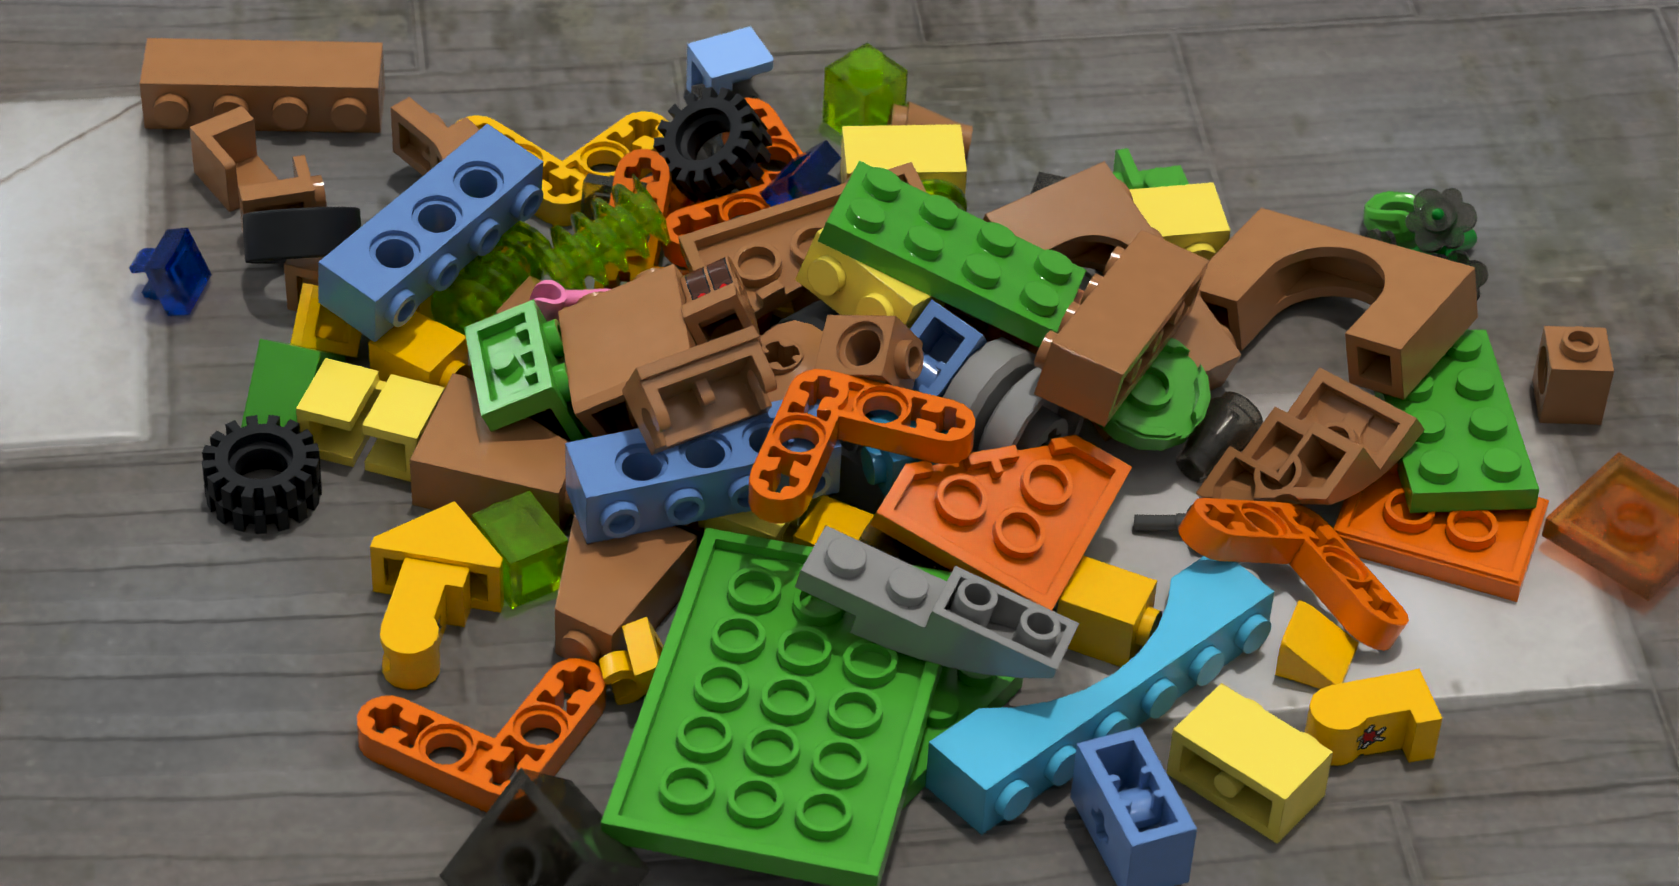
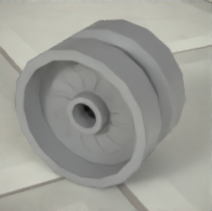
[943,337,1085,453]

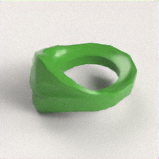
[1363,191,1438,249]

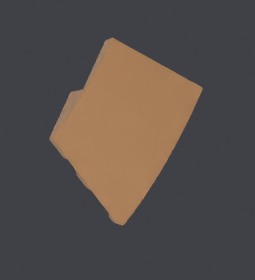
[1196,367,1425,505]

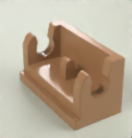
[622,325,777,455]

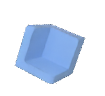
[687,26,773,100]

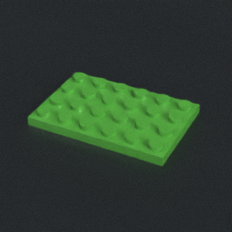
[601,527,952,886]

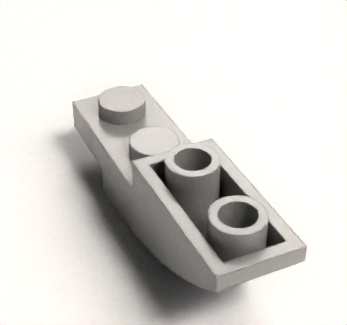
[795,526,1079,678]

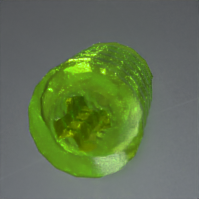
[530,174,671,290]
[431,221,556,335]

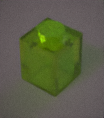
[822,43,908,134]
[472,490,568,609]

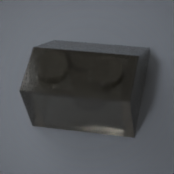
[439,768,650,886]

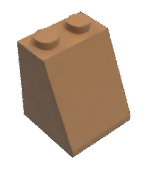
[558,264,697,437]

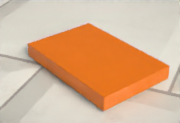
[1333,463,1549,602]

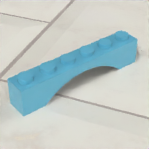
[925,556,1275,835]

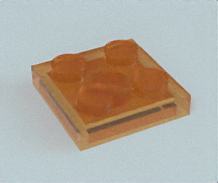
[1542,452,1679,601]

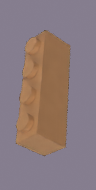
[140,38,385,133]
[1034,230,1209,427]

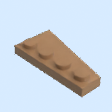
[678,162,927,336]

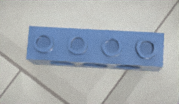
[318,124,543,342]
[565,399,842,544]

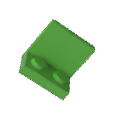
[464,299,594,442]

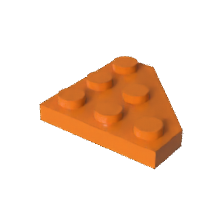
[870,435,1132,610]

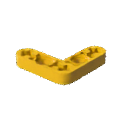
[457,111,668,227]

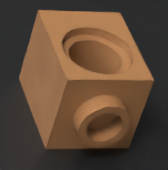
[814,315,924,390]
[1532,326,1614,425]

